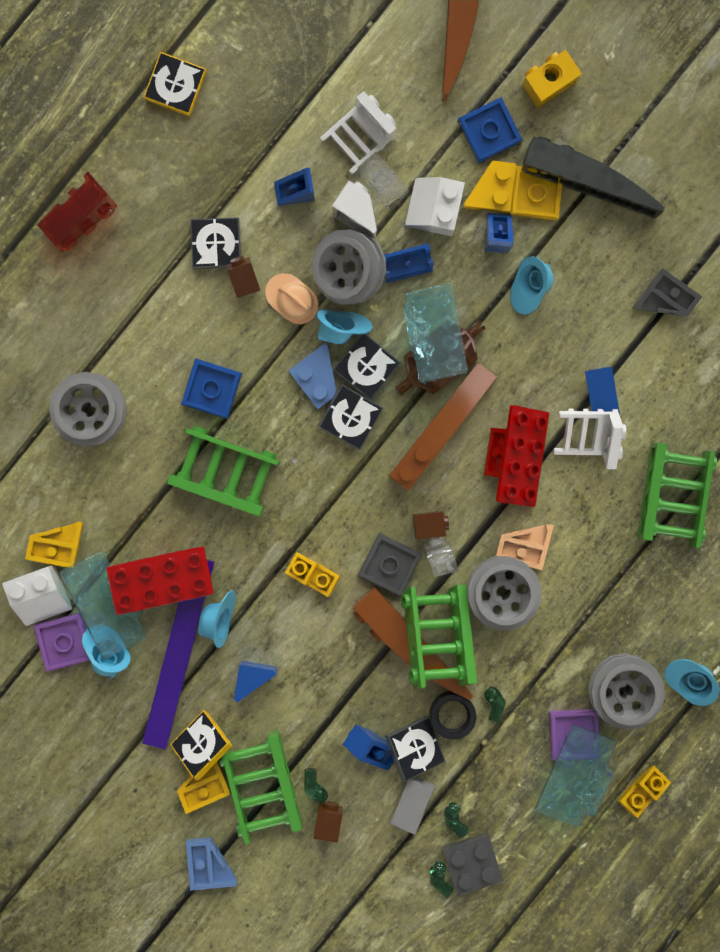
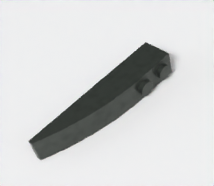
[521,137,665,219]

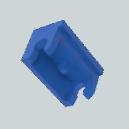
[384,243,434,284]
[585,366,620,419]

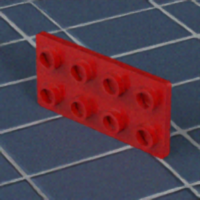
[484,405,549,507]
[106,546,214,615]

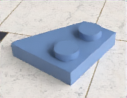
[289,343,336,410]
[186,837,238,891]

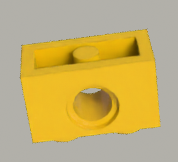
[522,50,582,109]

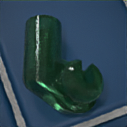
[484,687,506,723]
[304,768,328,803]
[444,802,469,838]
[429,861,454,898]

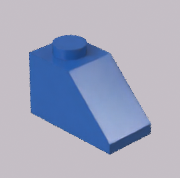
[342,724,394,770]

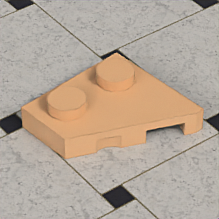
[495,524,554,570]

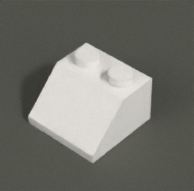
[405,177,465,237]
[332,181,377,239]
[2,565,72,626]

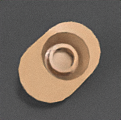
[265,273,319,324]

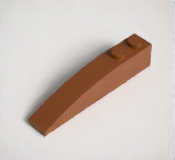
[442,0,479,102]
[388,362,497,491]
[353,586,473,700]

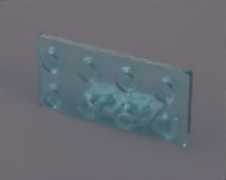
[403,283,468,383]
[60,551,146,659]
[535,724,617,826]

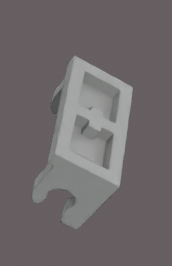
[390,777,436,835]

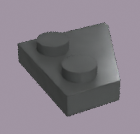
[633,268,702,317]

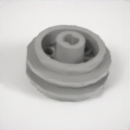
[312,229,386,304]
[49,372,127,446]
[467,556,541,630]
[588,653,665,730]

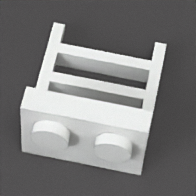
[320,91,397,175]
[554,409,626,469]

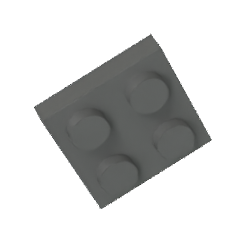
[442,833,503,896]

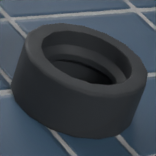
[429,691,477,740]

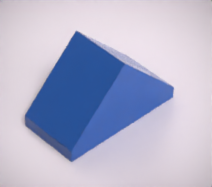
[274,168,315,206]
[484,213,514,253]
[234,661,278,702]

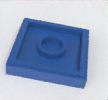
[457,97,523,164]
[181,358,242,419]

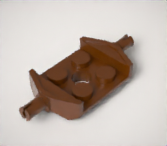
[395,321,486,396]

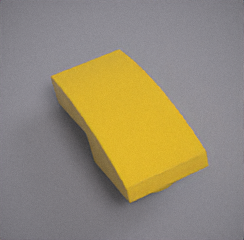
[285,552,341,597]
[617,765,671,818]

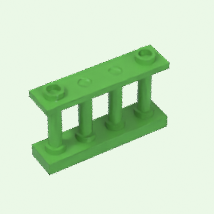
[167,426,280,516]
[637,443,717,548]
[401,584,477,689]
[219,730,303,845]

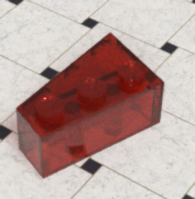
[37,171,118,252]

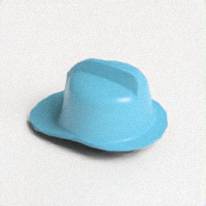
[510,256,554,315]
[317,309,372,344]
[198,590,236,648]
[82,625,130,679]
[664,659,720,706]

